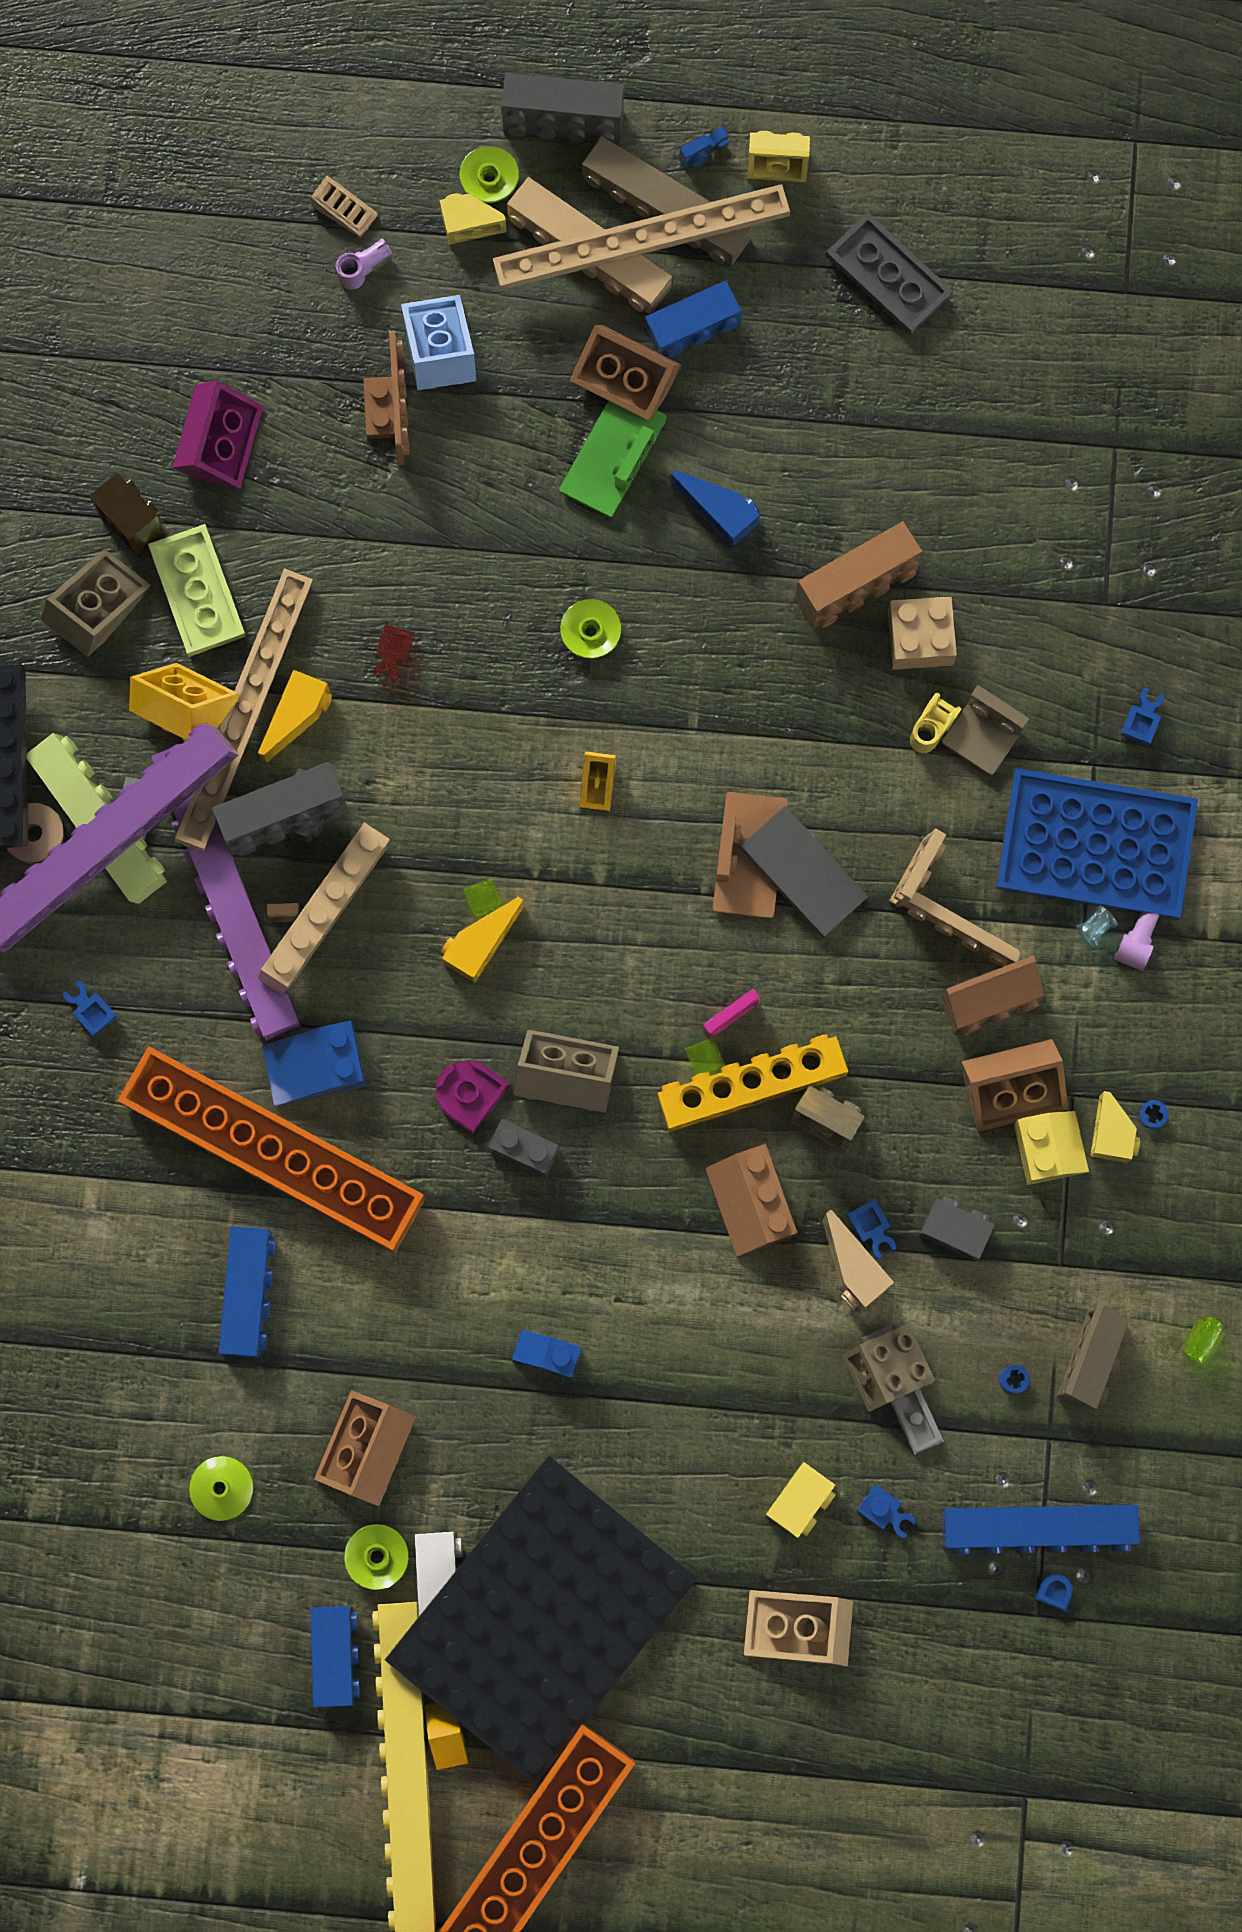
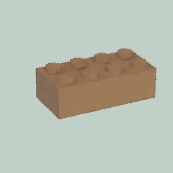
[795,521,922,629]

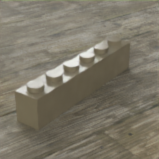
[582,136,752,267]

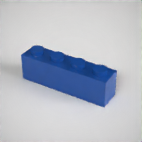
[219,1226,276,1358]

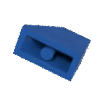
[512,1330,582,1380]

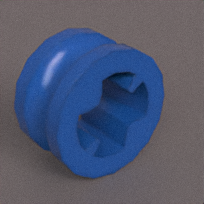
[1139,1100,1168,1129]
[999,1365,1030,1394]

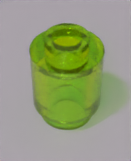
[1182,1315,1226,1365]

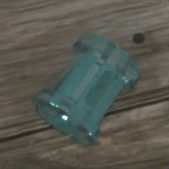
[1076,905,1118,946]

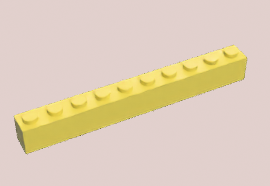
[373,1602,437,1932]

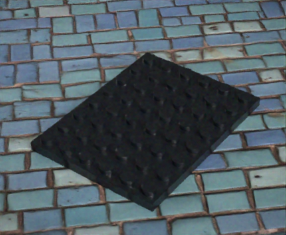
[384,1455,697,1785]

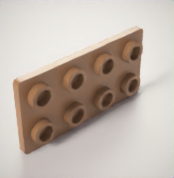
[363,331,410,465]
[712,792,787,919]

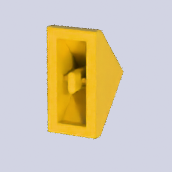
[579,752,616,811]
[424,1703,469,1770]

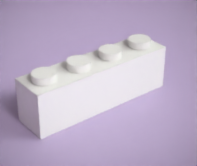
[415,1532,463,1615]

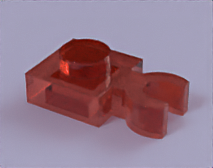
[375,625,415,683]

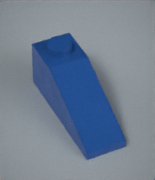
[671,470,760,548]

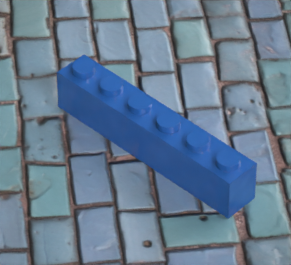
[942,1505,1140,1554]

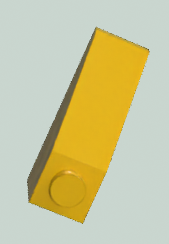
[258,670,332,763]
[441,897,524,983]

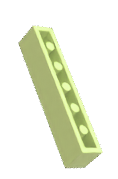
[27,733,168,904]

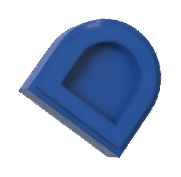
[1035,1574,1073,1612]

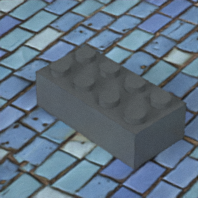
[501,73,624,144]
[212,762,348,856]

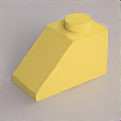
[440,193,507,245]
[1090,1091,1140,1163]

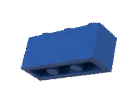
[645,280,742,357]
[311,1606,360,1707]

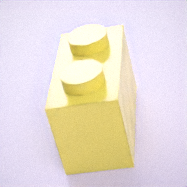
[766,1462,836,1538]

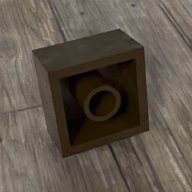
[89,473,166,558]

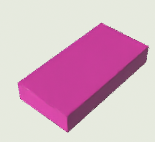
[702,989,760,1038]

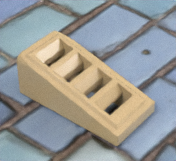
[311,176,378,238]

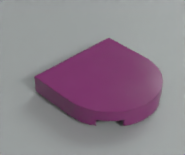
[436,1061,511,1135]

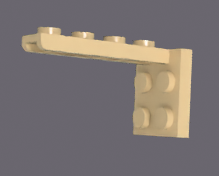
[889,828,1020,967]

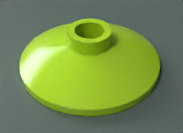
[460,146,519,203]
[560,599,621,659]
[189,1456,253,1521]
[344,1524,409,1590]

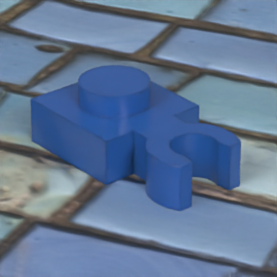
[679,127,729,171]
[1120,688,1164,746]
[63,980,118,1038]
[847,1199,896,1259]
[856,1484,917,1538]

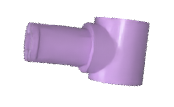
[336,238,392,290]
[1114,912,1159,972]

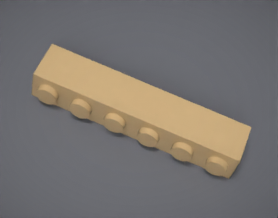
[507,177,672,314]
[258,822,390,996]

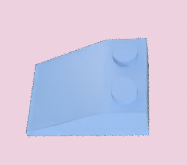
[401,295,477,390]

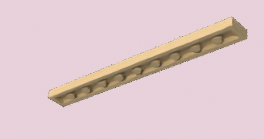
[493,184,790,290]
[174,568,313,853]

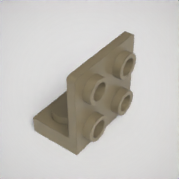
[942,685,1030,776]
[842,1324,935,1412]

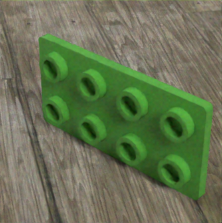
[559,401,667,518]

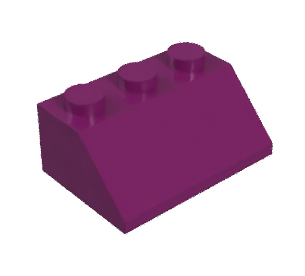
[172,381,263,489]

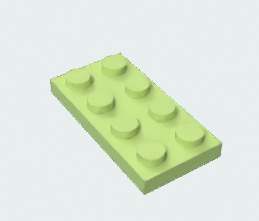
[148,524,246,657]

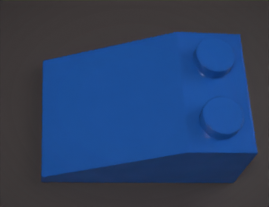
[262,1020,367,1107]

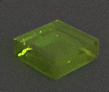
[463,878,502,919]
[685,1037,725,1075]

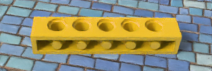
[657,1034,848,1132]

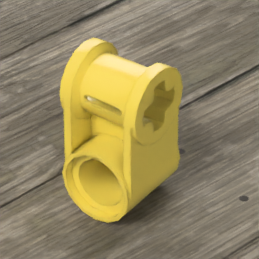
[910,692,962,754]

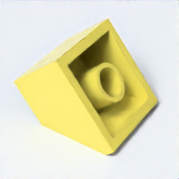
[747,131,810,182]
[1013,1111,1089,1185]

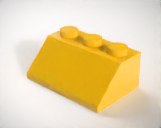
[129,663,239,741]

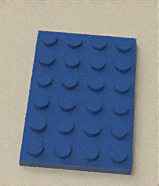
[996,768,1198,920]

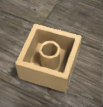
[888,597,957,670]

